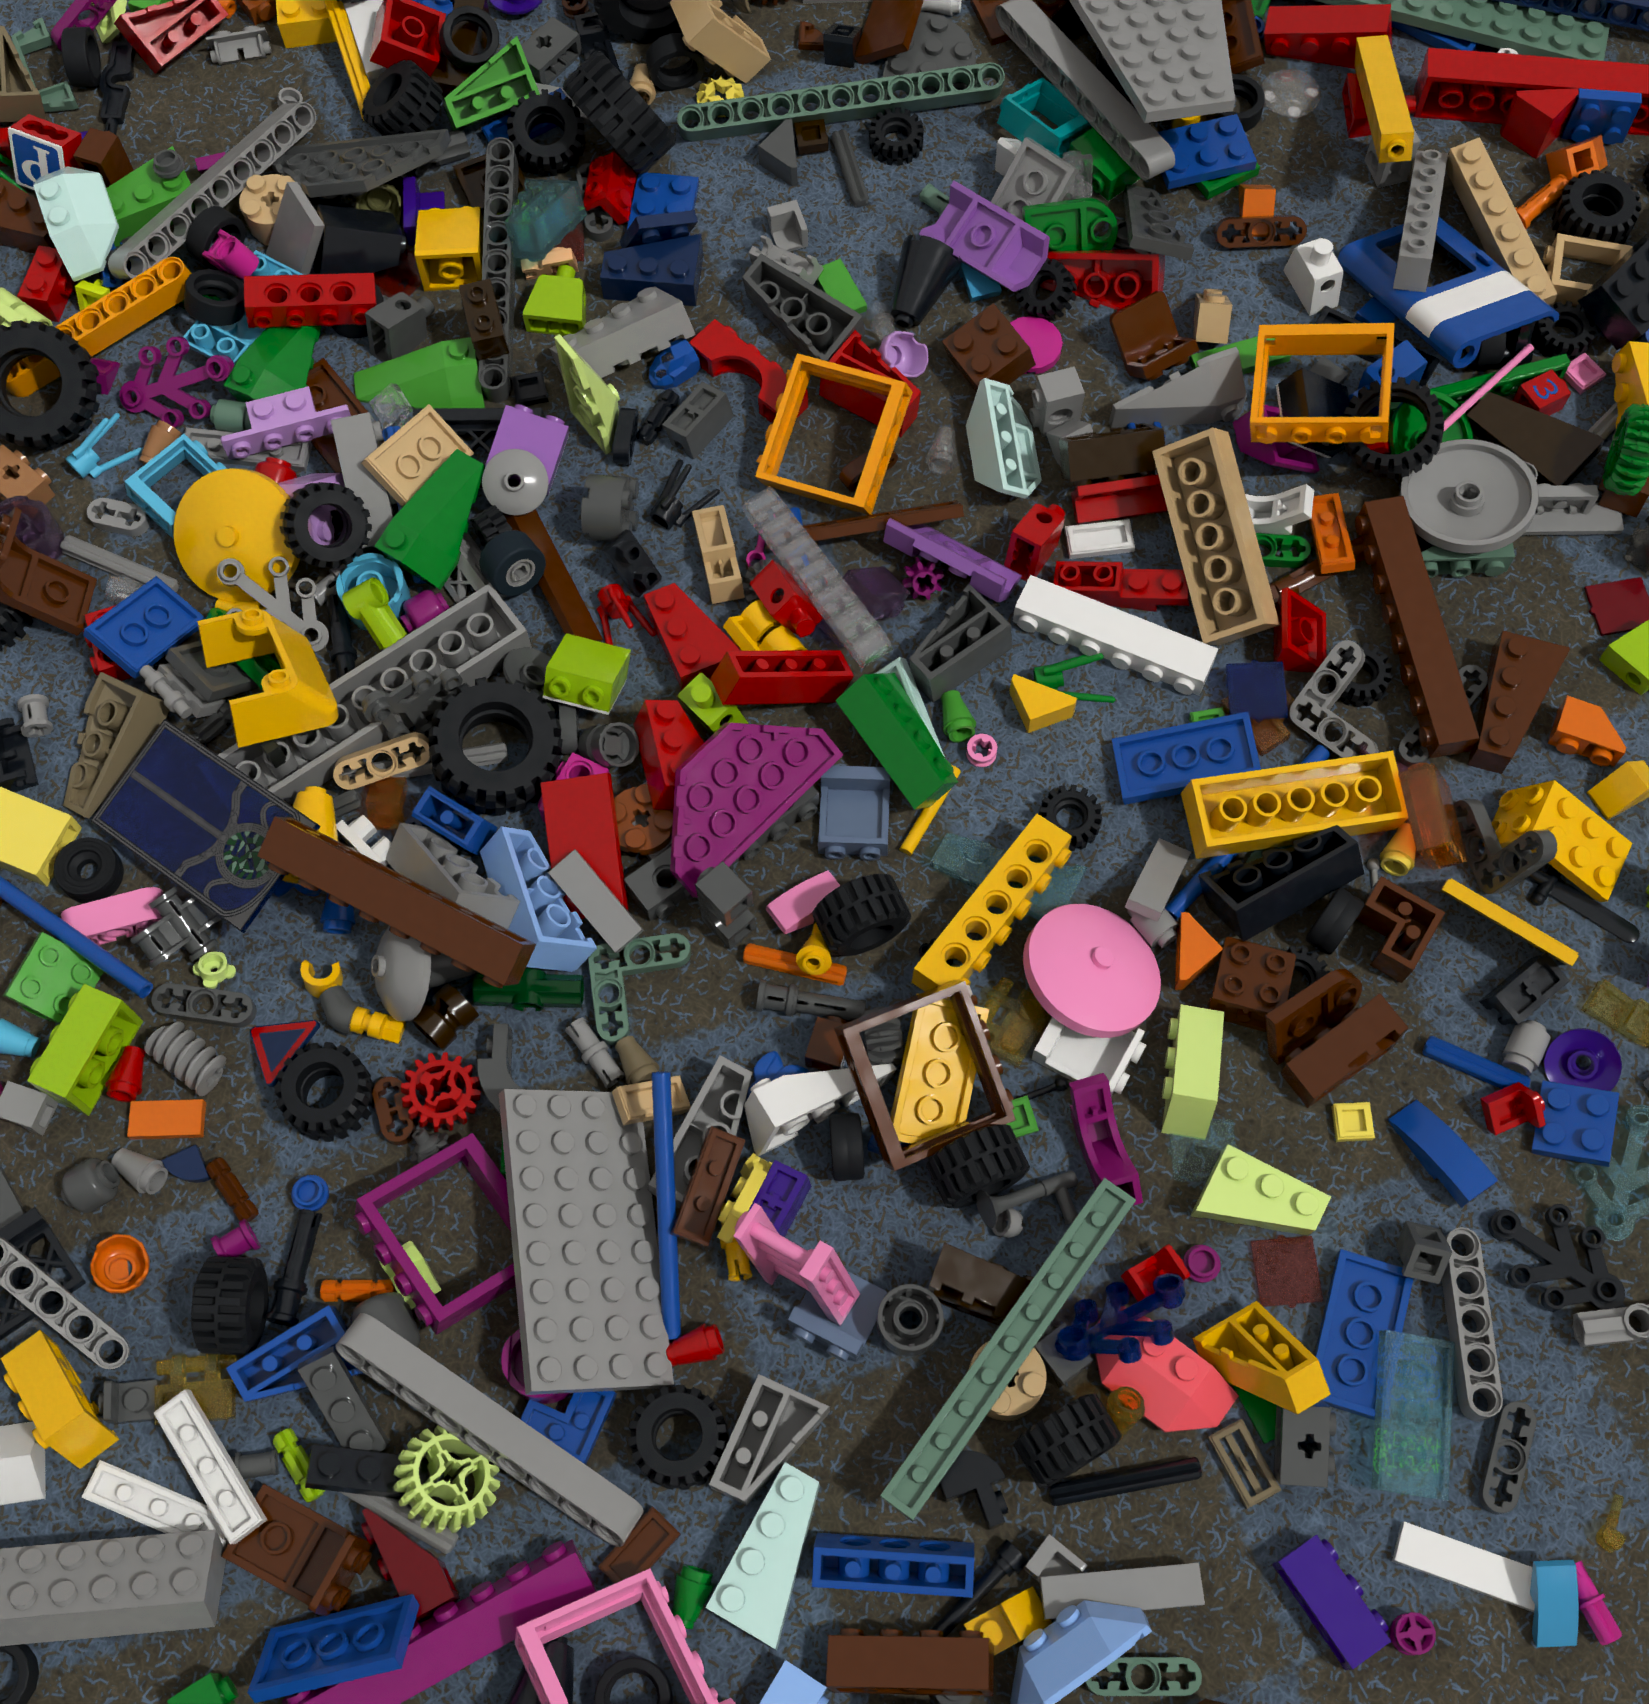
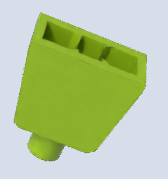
[522,265,586,336]
[1599,620,1649,695]
[677,672,749,735]

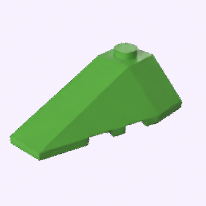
[354,337,485,409]

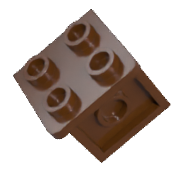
[0,507,97,636]
[221,1484,372,1616]

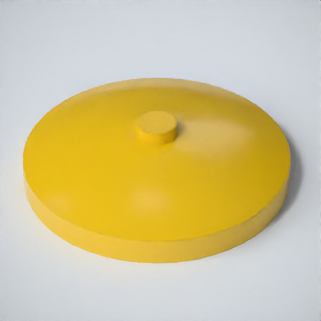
[173,468,300,602]

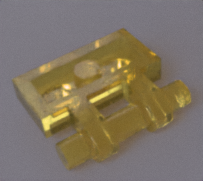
[983,977,1050,1068]
[154,1354,237,1427]

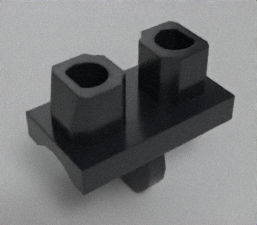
[602,529,662,598]

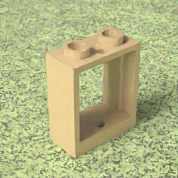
[1542,233,1633,307]

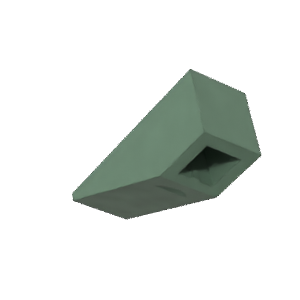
[1421,543,1515,578]

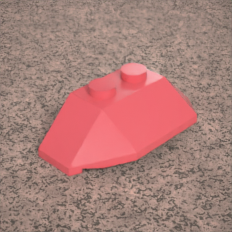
[1091,1301,1239,1433]

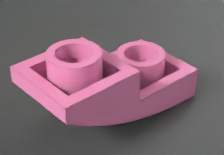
[766,870,840,935]

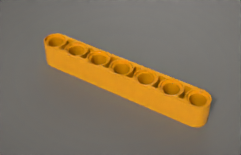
[6,257,192,397]

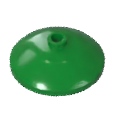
[1389,391,1473,454]

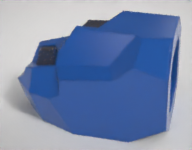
[649,338,700,390]

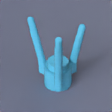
[65,413,143,479]

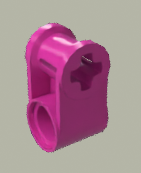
[202,229,259,279]

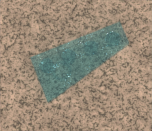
[930,833,1087,920]

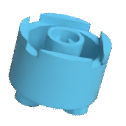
[336,553,411,630]

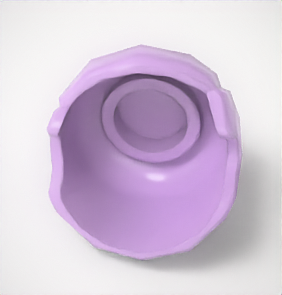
[878,331,929,380]

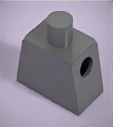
[365,292,435,362]

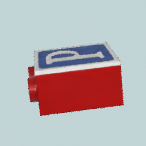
[8,114,82,190]

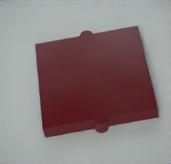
[1584,577,1649,636]

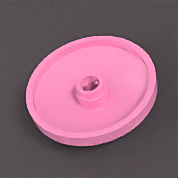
[1023,904,1161,1038]

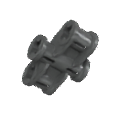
[130,885,235,968]

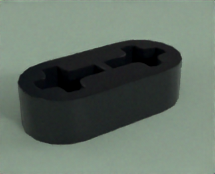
[613,408,639,465]

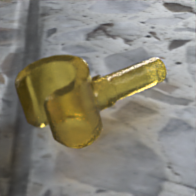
[1595,1494,1626,1554]

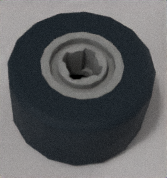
[479,530,546,596]

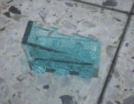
[505,179,587,262]

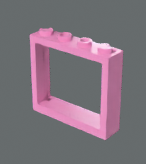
[515,1568,719,1704]

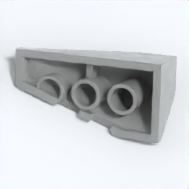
[1109,347,1247,428]

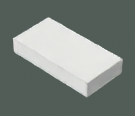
[1064,519,1135,559]

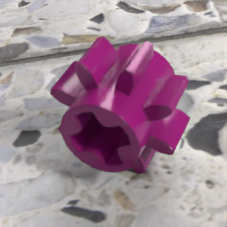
[902,557,944,600]

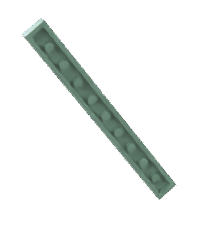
[880,1178,1136,1522]

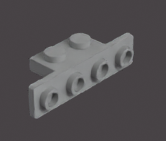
[1523,483,1624,535]

